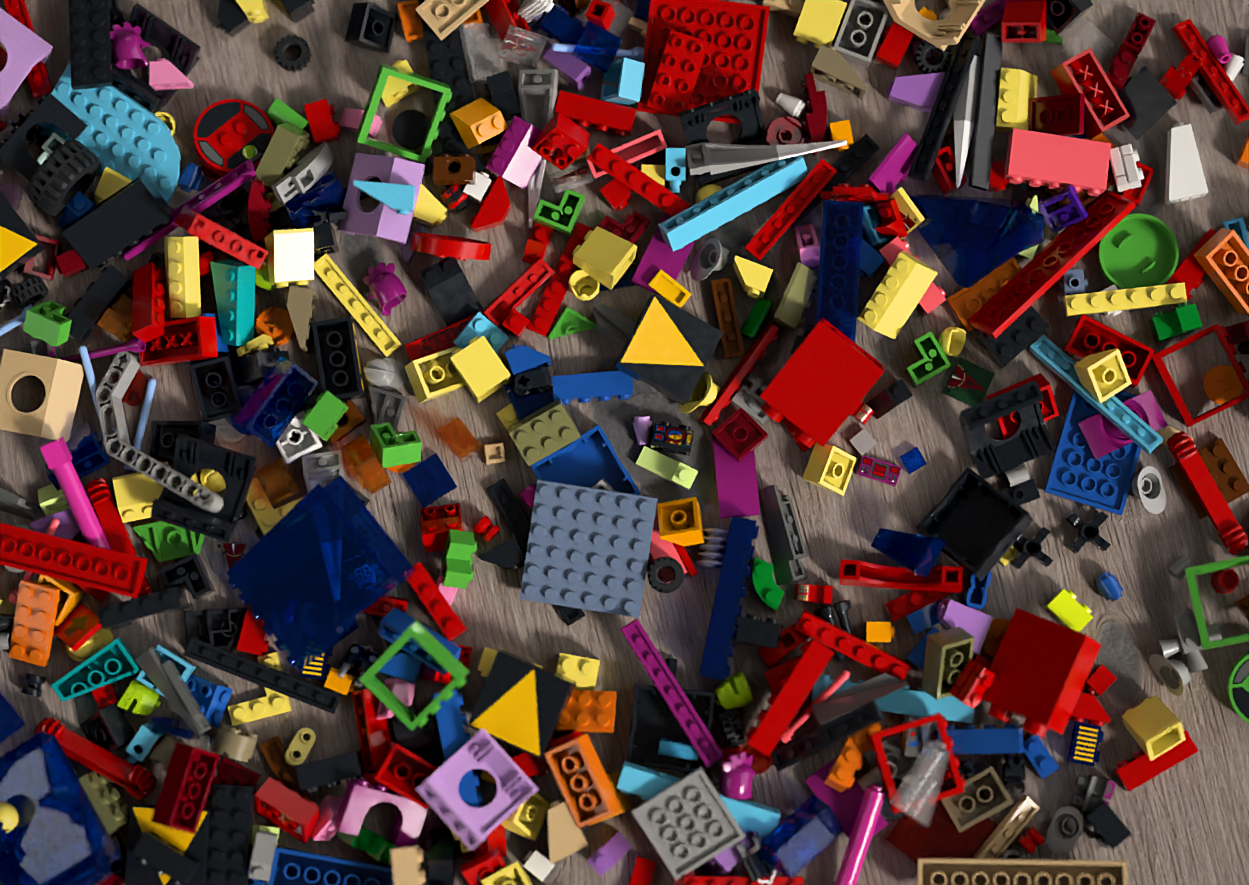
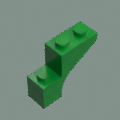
[337,825,399,866]

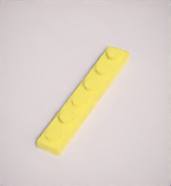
[314,253,402,357]
[1064,283,1187,317]

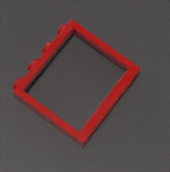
[175,206,268,269]
[1152,323,1249,427]
[867,712,966,814]

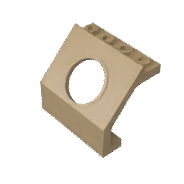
[883,0,985,51]
[0,349,85,444]

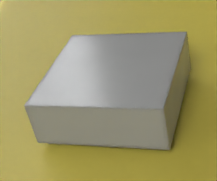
[849,428,877,456]

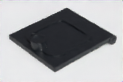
[1117,66,1177,140]

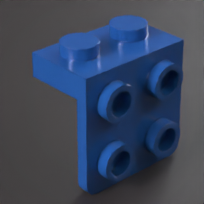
[186,674,233,727]

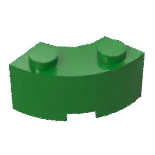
[751,557,784,611]

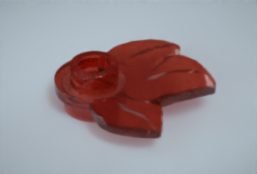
[116,369,146,406]

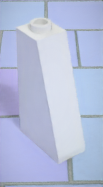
[1165,122,1208,205]

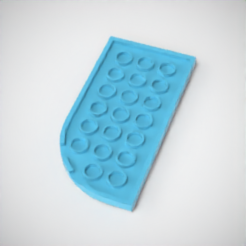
[38,62,181,204]

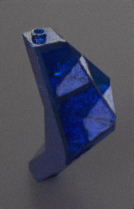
[909,194,1045,288]

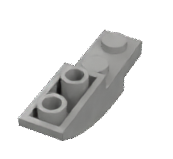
[271,142,334,204]

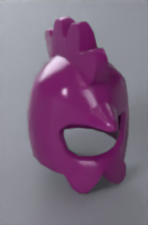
[111,22,151,71]
[363,262,407,316]
[719,750,756,801]

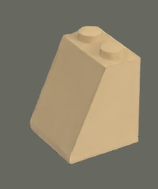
[548,798,589,864]

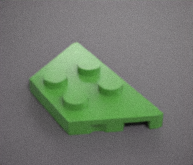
[133,521,205,563]

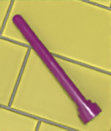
[60,337,146,363]

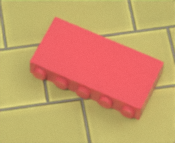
[1004,128,1111,196]

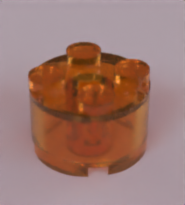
[256,457,300,505]

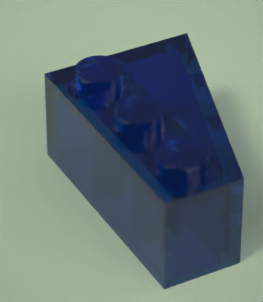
[533,5,601,61]
[284,171,346,229]
[45,421,111,491]
[871,528,946,577]

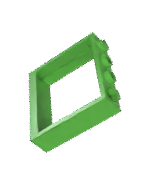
[355,63,452,163]
[1185,555,1249,650]
[359,620,470,731]

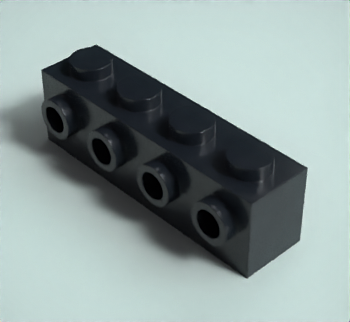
[64,264,132,343]

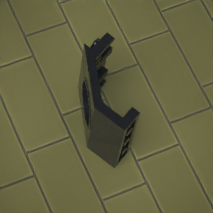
[111,3,201,113]
[679,88,773,188]
[959,380,1056,479]
[151,433,256,543]

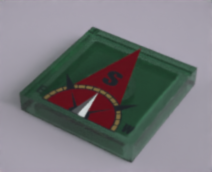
[942,357,995,407]

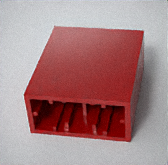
[760,317,885,448]
[982,608,1101,738]

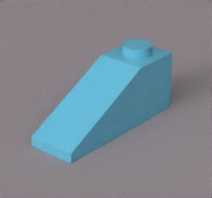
[353,180,416,215]

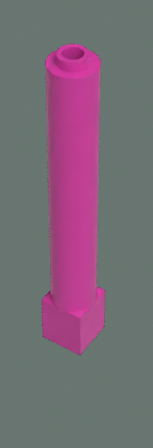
[40,437,112,550]
[834,783,886,885]

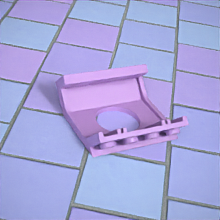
[0,8,53,117]
[337,153,425,245]
[416,728,538,851]

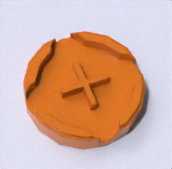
[255,307,295,346]

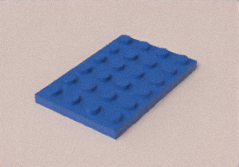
[1044,390,1141,516]

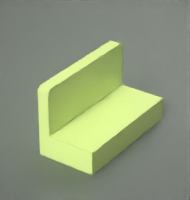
[37,482,70,516]

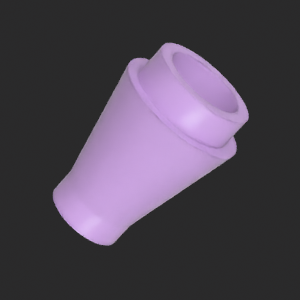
[632,416,652,445]

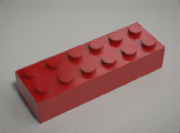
[745,638,834,757]

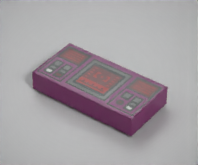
[857,455,901,487]

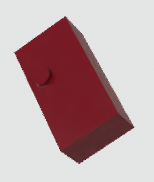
[151,742,220,834]

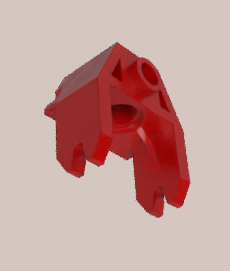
[1159,52,1202,101]

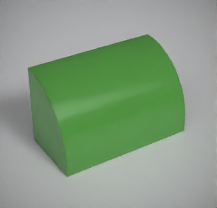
[266,98,310,131]

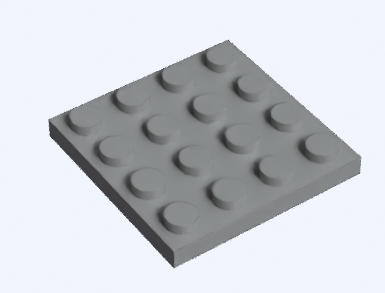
[632,767,745,880]

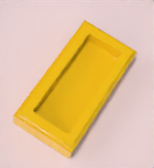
[648,269,692,308]

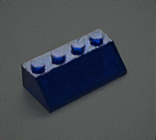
[234,356,319,448]
[759,795,844,880]

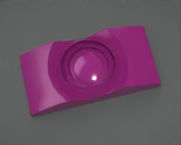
[1078,390,1168,459]

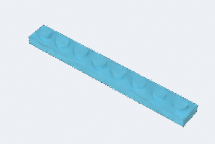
[1029,335,1163,454]

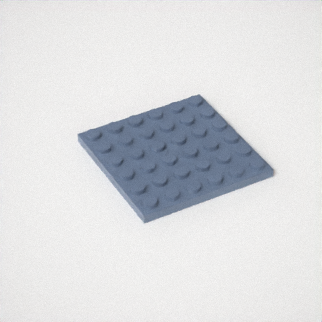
[520,479,658,618]

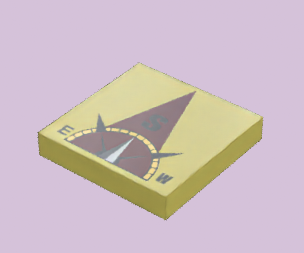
[876,187,925,240]

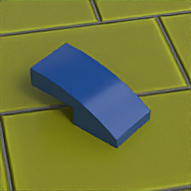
[905,599,942,635]

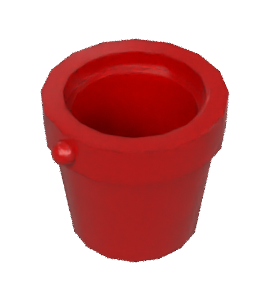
[1211,569,1239,594]

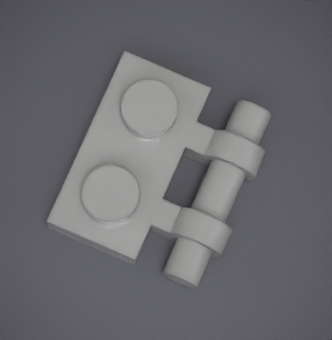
[731,374,769,425]

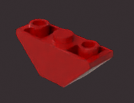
[469,176,511,233]
[757,622,811,668]

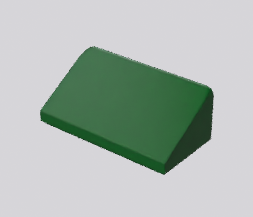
[740,299,772,340]

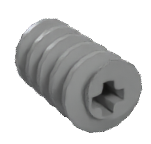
[696,527,728,571]

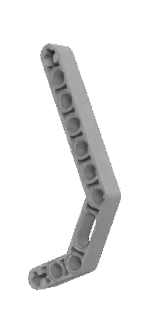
[95,351,223,512]

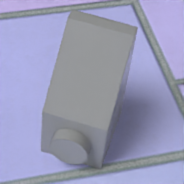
[249,830,278,881]

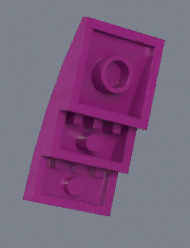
[631,212,696,297]
[712,436,760,519]
[805,756,888,839]

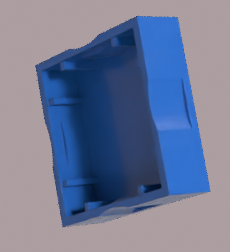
[531,425,641,495]

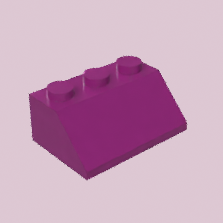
[486,116,543,189]
[867,132,918,197]

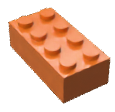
[1193,228,1249,316]
[544,733,622,828]

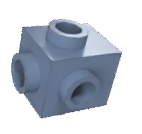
[1058,269,1088,297]

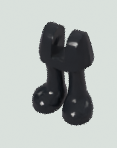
[814,599,858,662]

